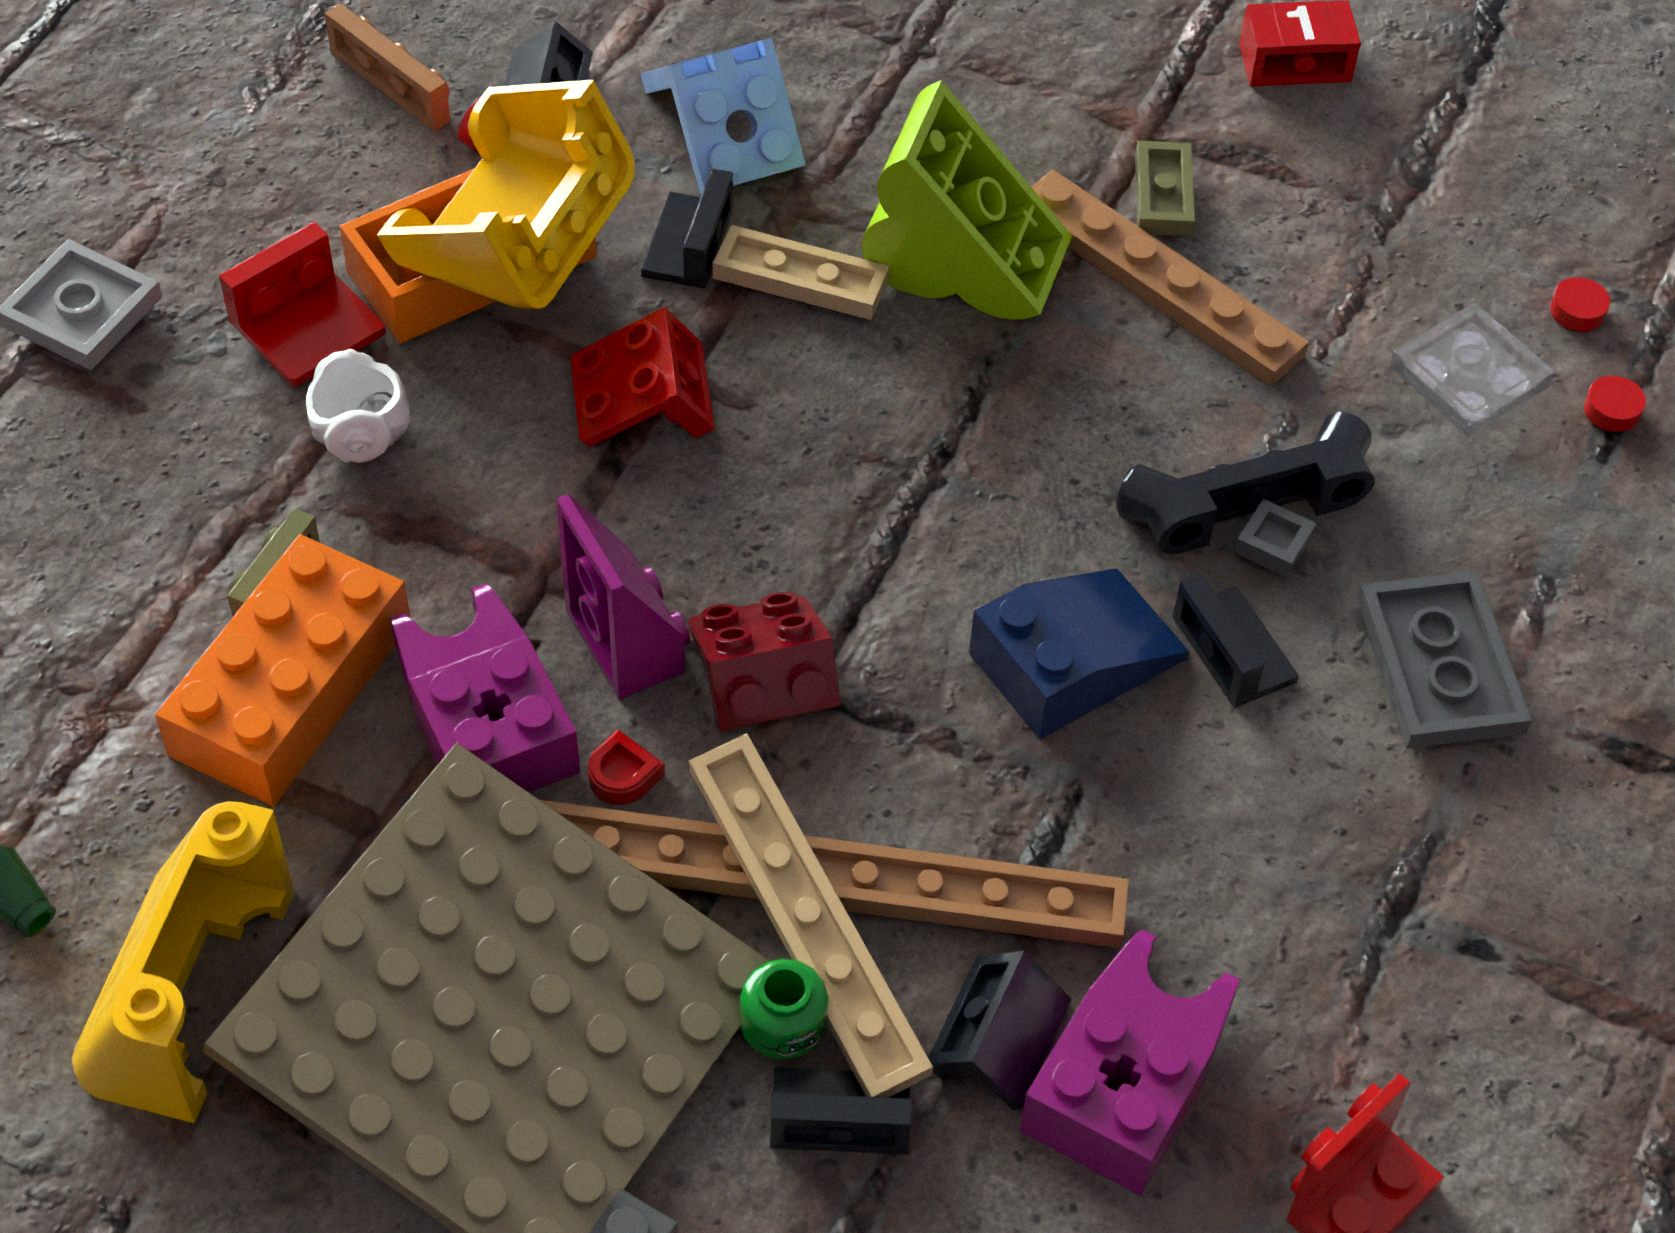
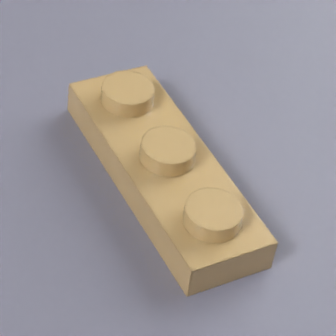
[713,225,890,320]

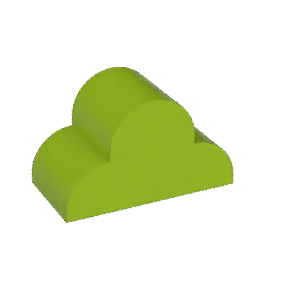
[862,80,1072,320]

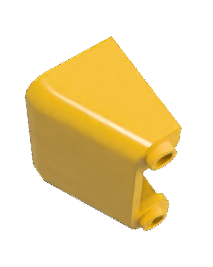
[377,80,635,309]
[72,801,295,1123]

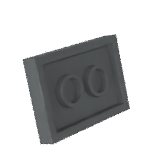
[1357,571,1532,749]

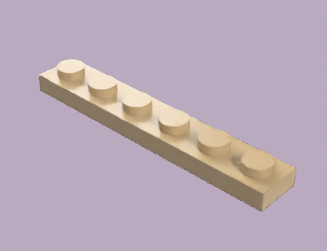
[689,733,933,1098]

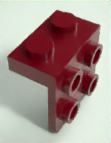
[688,592,841,731]

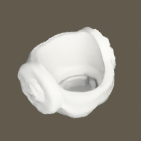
[306,349,411,463]

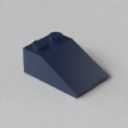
[969,568,1190,740]

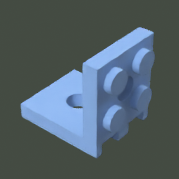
[640,38,806,194]

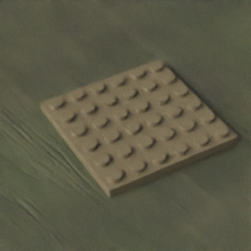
[204,742,770,1233]

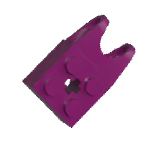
[390,583,580,793]
[1019,930,1240,1196]

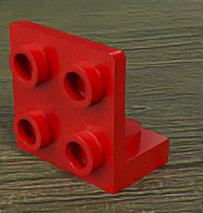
[219,222,386,387]
[570,307,715,447]
[1286,1073,1444,1233]

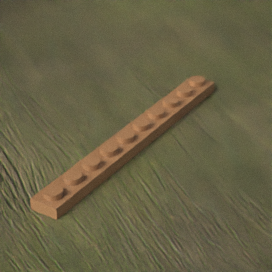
[540,800,1129,948]

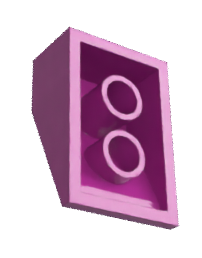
[556,494,691,700]

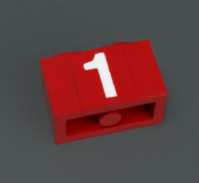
[1239,0,1361,87]

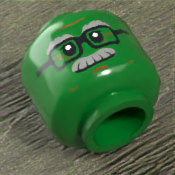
[740,958,829,1061]

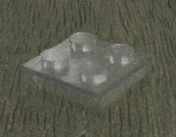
[1389,302,1555,438]

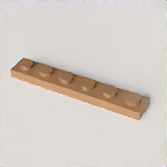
[1031,169,1309,387]

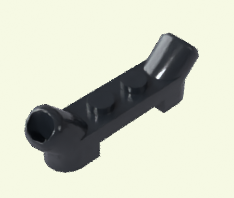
[1116,412,1375,554]

